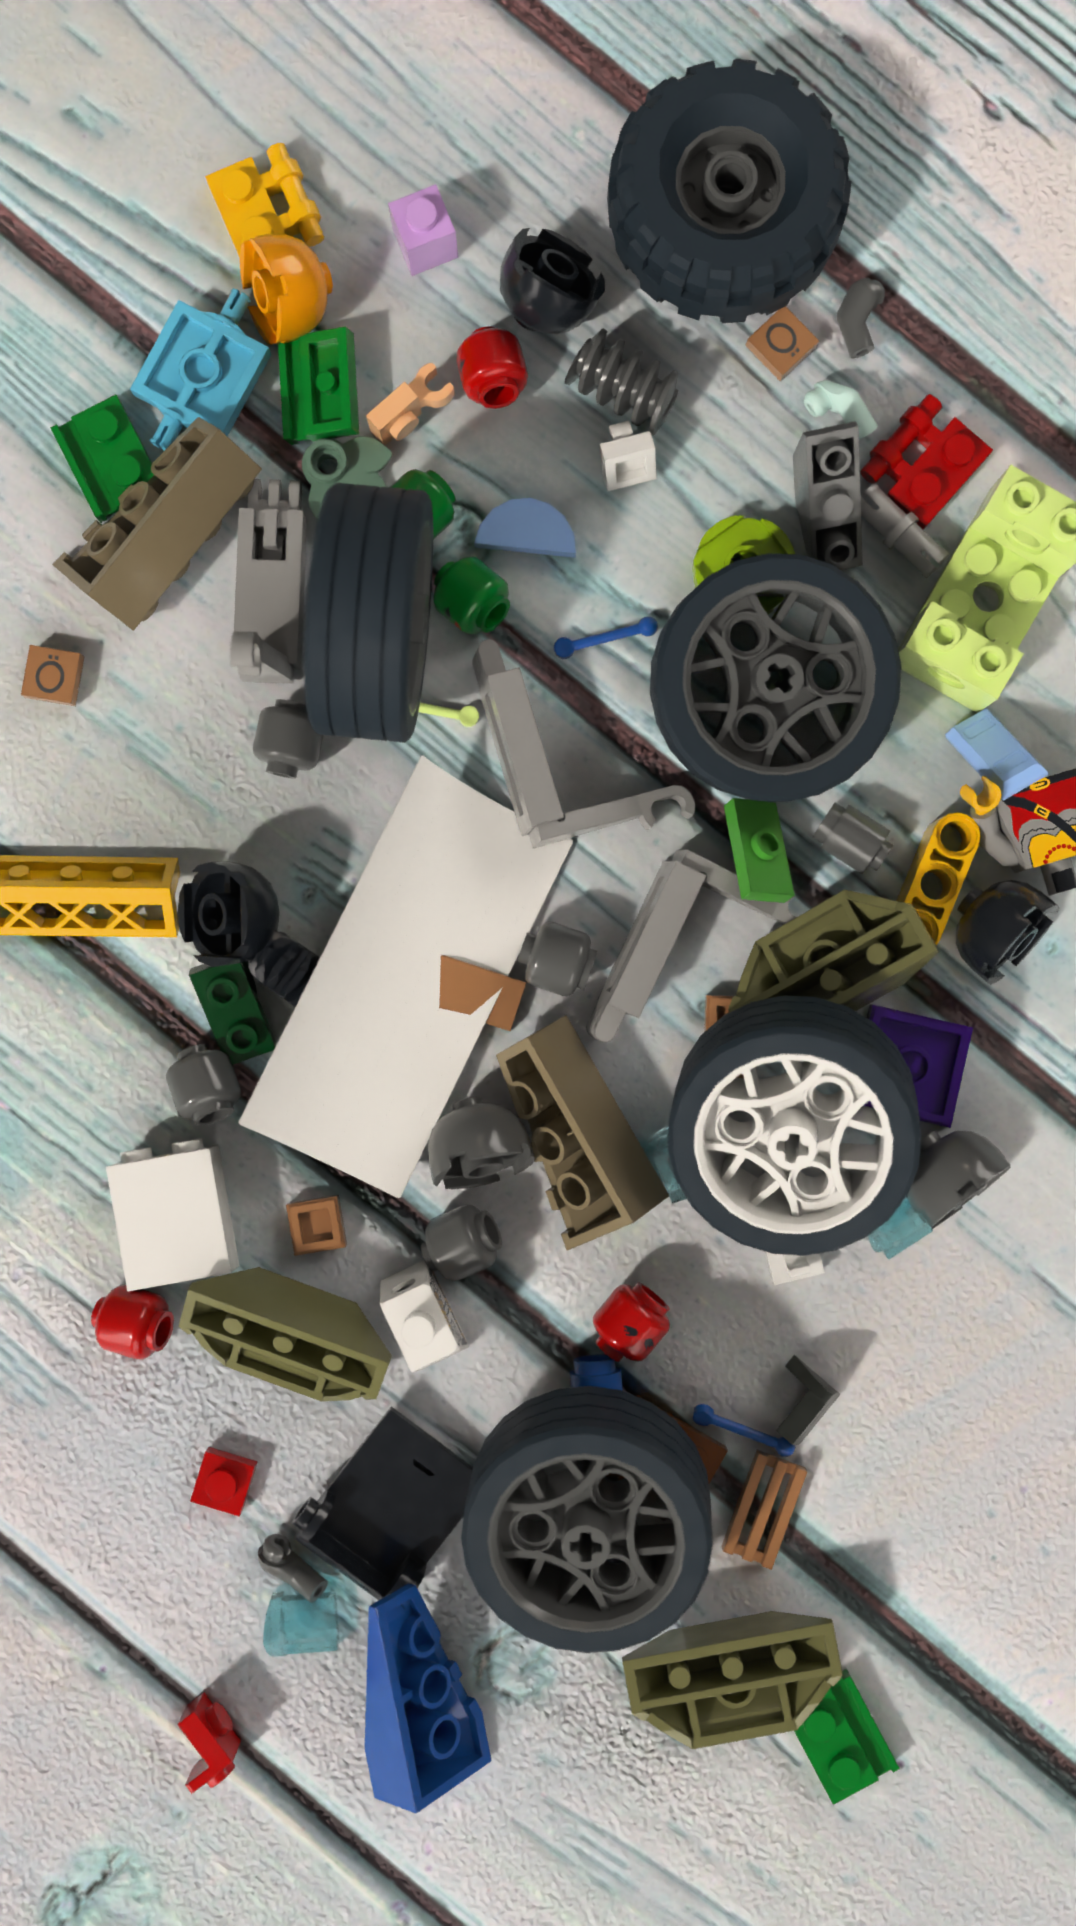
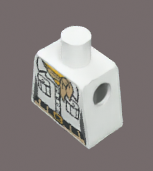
[379,1260,469,1372]

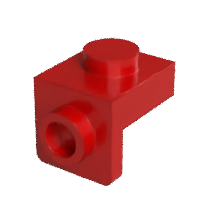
[177,1692,241,1794]

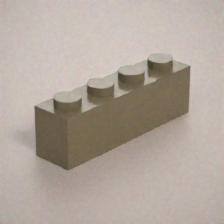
[52,417,262,631]
[496,1015,669,1250]

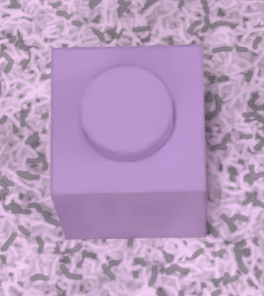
[388,184,458,276]

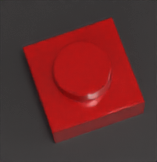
[190,1447,258,1517]

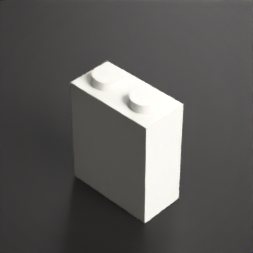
[106,1138,240,1292]

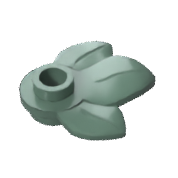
[302,436,393,519]

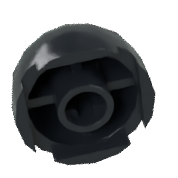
[500,228,605,334]
[177,861,280,967]
[956,880,1060,985]

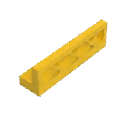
[0,855,180,937]

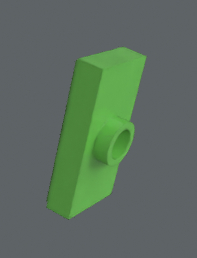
[724,798,795,903]

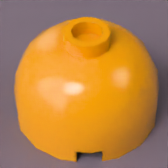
[240,234,333,345]

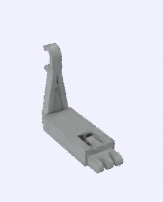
[230,479,307,684]
[472,639,695,849]
[586,849,796,1042]

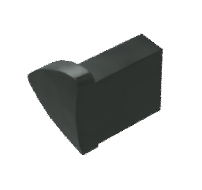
[776,1355,840,1445]

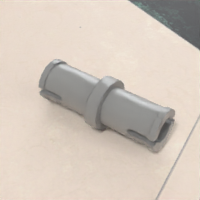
[861,483,950,578]

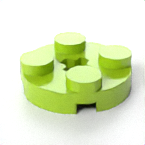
[692,515,795,614]

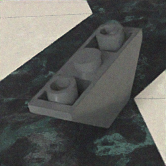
[793,421,863,570]

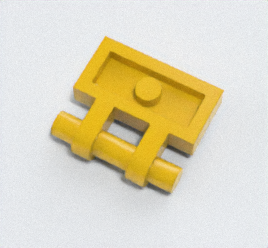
[205,143,325,258]

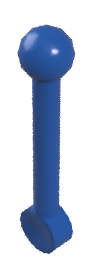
[554,616,658,659]
[692,1404,796,1457]

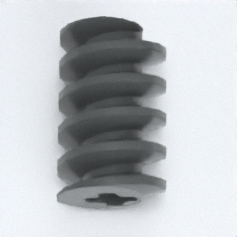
[565,328,679,436]

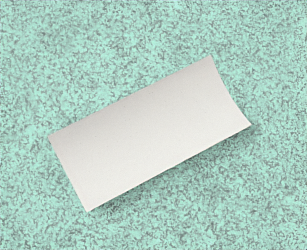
[238,755,573,1198]

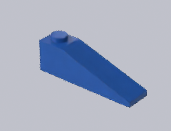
[365,1583,492,1814]

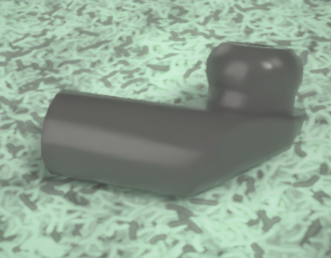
[837,278,885,358]
[258,1534,328,1603]

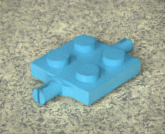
[130,288,272,451]

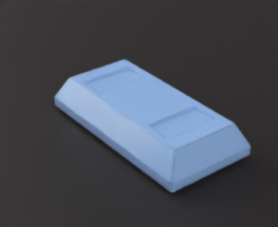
[945,708,1048,801]

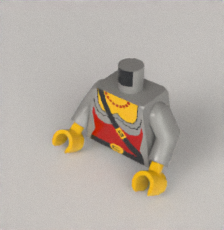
[960,768,1076,896]

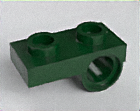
[189,961,276,1065]

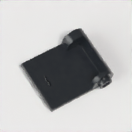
[292,1406,473,1600]

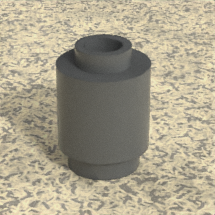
[813,802,893,874]

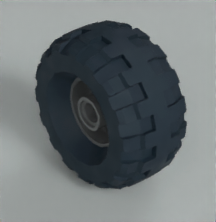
[607,59,852,323]

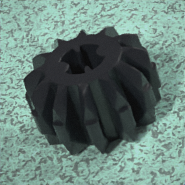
[248,932,320,1007]

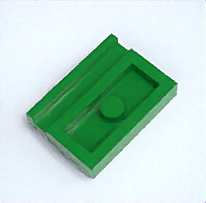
[278,326,359,445]
[50,394,154,523]
[794,1669,900,1805]

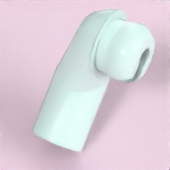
[804,380,878,440]

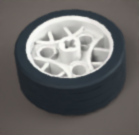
[668,996,921,1256]

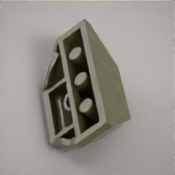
[728,889,939,1012]
[178,1267,392,1402]
[622,1611,843,1749]

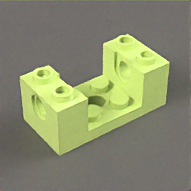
[898,465,1076,713]

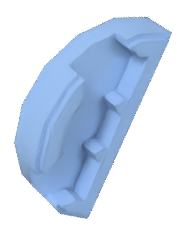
[474,498,576,558]

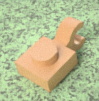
[366,363,455,446]

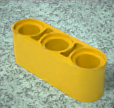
[896,812,981,946]

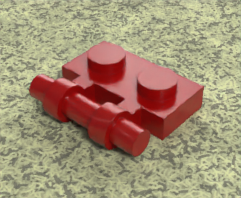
[860,394,993,530]

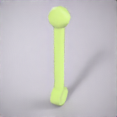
[419,702,479,727]

